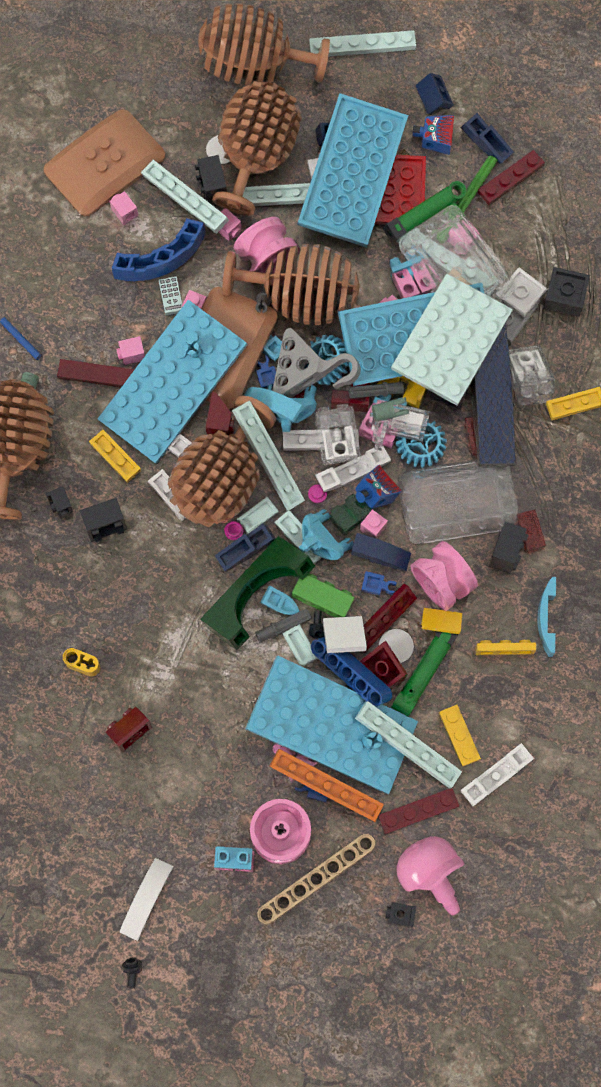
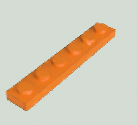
[269,748,384,822]

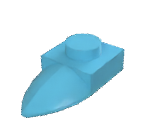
[260,586,300,615]

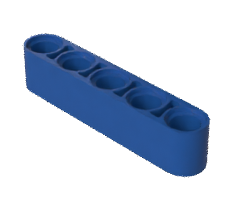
[311,637,392,707]

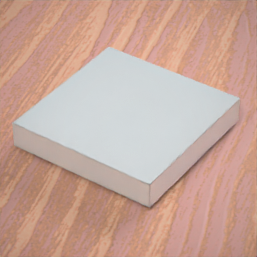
[495,267,548,317]
[323,616,367,653]

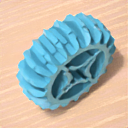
[304,335,349,385]
[396,418,447,468]

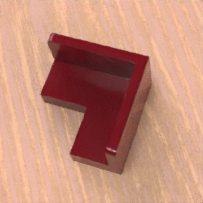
[331,383,370,412]

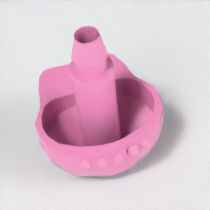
[396,836,464,916]

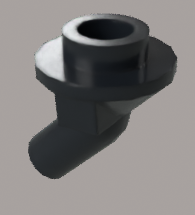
[309,611,325,638]
[122,957,142,989]

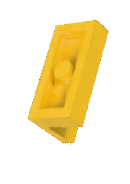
[403,380,427,409]
[421,608,462,634]

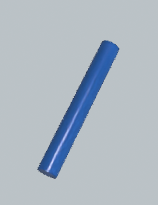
[0,317,42,360]

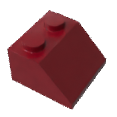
[205,392,235,435]
[360,641,407,690]
[105,707,153,753]

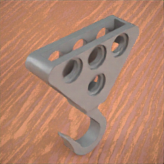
[273,328,361,398]

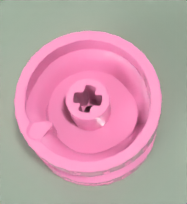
[234,217,300,274]
[411,541,478,611]
[250,799,311,864]

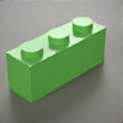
[292,573,355,618]

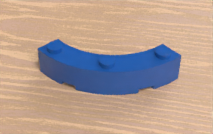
[111,218,206,281]

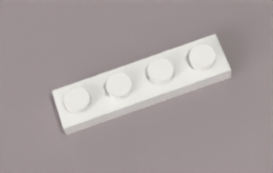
[283,429,359,451]

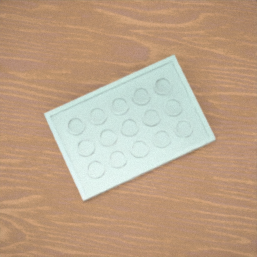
[391,274,513,405]

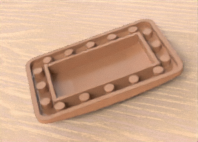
[44,109,165,216]
[201,287,278,410]

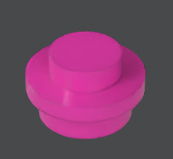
[308,484,327,503]
[224,521,244,540]

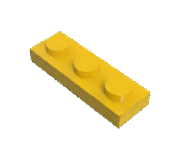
[546,387,601,420]
[89,430,141,483]
[475,640,536,655]
[439,705,481,767]

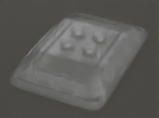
[399,205,516,302]
[398,457,520,544]

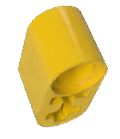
[63,648,101,676]

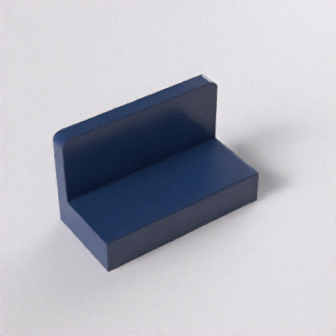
[416,73,454,115]

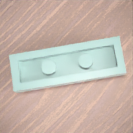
[274,510,322,564]

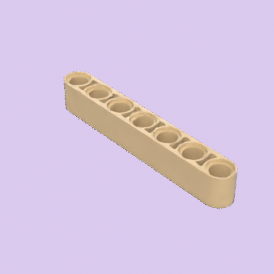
[257,834,375,925]

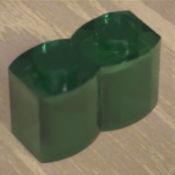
[330,493,374,536]

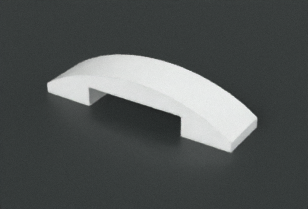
[315,444,391,492]
[460,743,534,806]
[120,858,174,941]

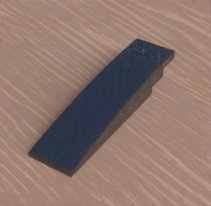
[470,323,516,467]

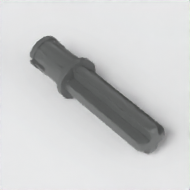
[255,284,273,313]
[348,382,404,398]
[255,609,311,643]

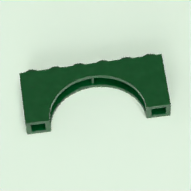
[200,536,315,650]

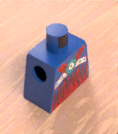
[412,115,454,155]
[355,465,402,509]

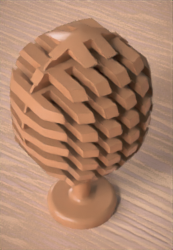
[198,4,330,85]
[213,81,302,216]
[222,244,360,325]
[0,379,54,520]
[168,396,276,528]

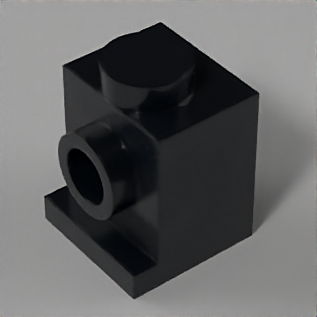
[45,486,74,519]
[385,902,416,928]

